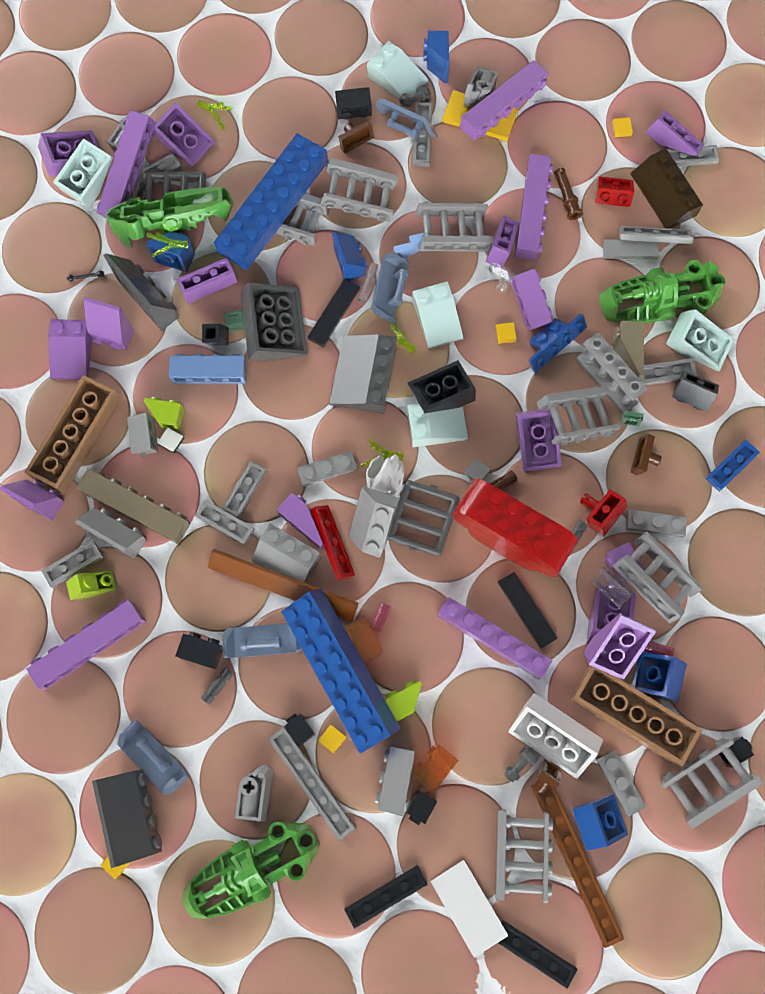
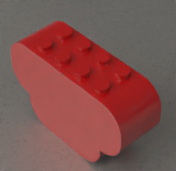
[452,479,578,577]

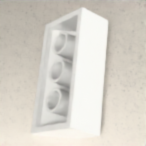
[508,693,603,779]

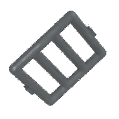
[143,171,206,202]
[388,480,460,556]

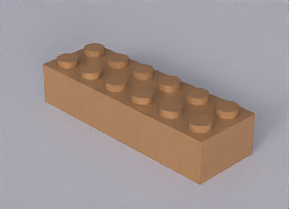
[24,375,121,494]
[570,665,702,766]

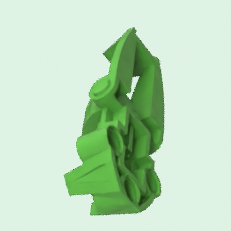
[107,187,233,248]
[599,260,726,323]
[182,821,320,919]

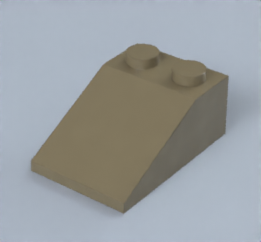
[610,321,644,380]

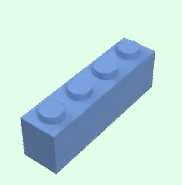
[169,354,247,384]

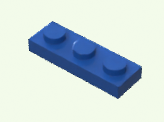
[705,439,760,492]

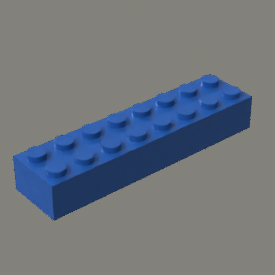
[214,133,328,270]
[281,589,401,753]

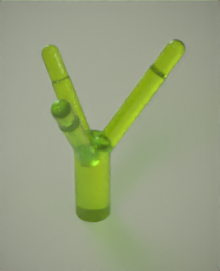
[197,100,232,130]
[146,232,188,258]
[390,323,417,354]
[361,439,403,467]

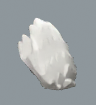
[366,454,404,498]

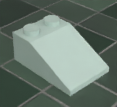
[367,41,428,99]
[53,139,113,208]
[412,281,463,349]
[666,309,734,371]
[407,403,468,448]

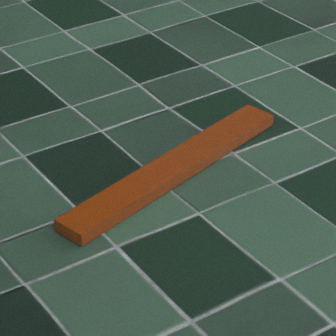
[208,549,359,622]
[531,783,624,948]

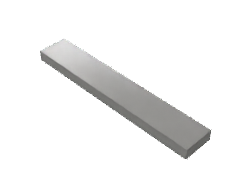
[268,727,356,841]

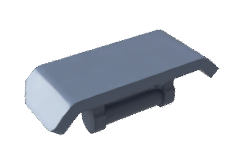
[375,99,437,139]
[371,253,410,324]
[222,623,301,658]
[117,720,189,796]

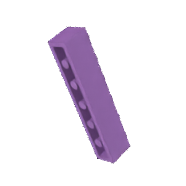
[460,60,549,141]
[96,110,156,219]
[515,154,553,260]
[437,597,552,680]
[26,600,146,690]

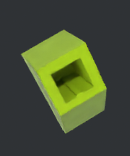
[144,397,185,431]
[66,571,116,600]
[385,680,422,722]

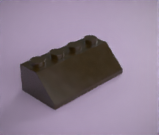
[630,148,703,229]

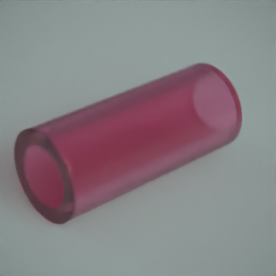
[370,602,391,632]
[643,641,674,657]

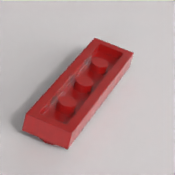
[310,505,355,581]

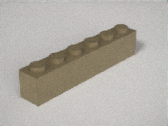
[76,469,190,545]

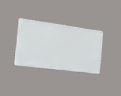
[430,860,508,958]

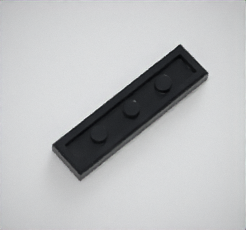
[307,279,360,348]
[497,572,558,649]
[344,865,428,929]
[498,920,578,989]

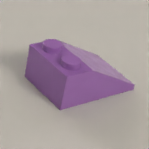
[152,103,215,167]
[38,130,99,176]
[83,297,134,350]
[48,319,92,380]
[515,408,562,472]
[0,480,64,521]
[586,584,636,644]
[583,613,656,680]

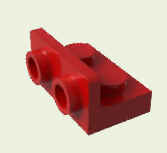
[595,176,635,207]

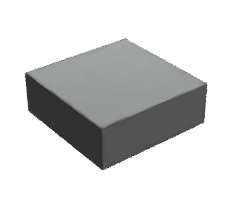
[464,458,491,481]

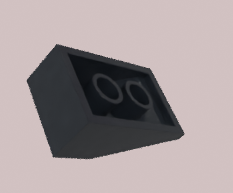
[408,360,476,414]

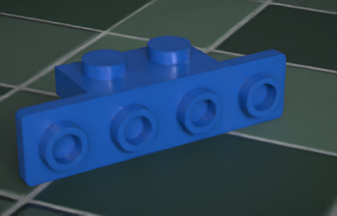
[529,314,587,373]

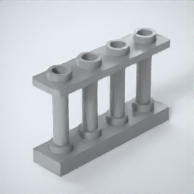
[321,157,399,221]
[274,194,330,246]
[415,202,493,252]
[575,333,647,414]
[536,386,621,446]
[613,532,703,624]
[660,737,764,829]
[496,809,553,903]

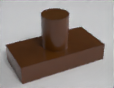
[338,121,374,153]
[630,434,662,475]
[533,759,561,794]

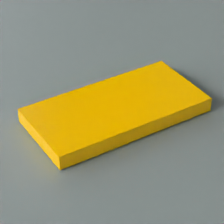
[442,90,519,142]

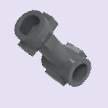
[399,85,432,108]
[504,745,539,782]

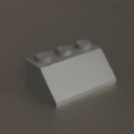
[349,486,400,558]
[75,508,147,559]
[252,524,321,583]
[375,747,415,816]

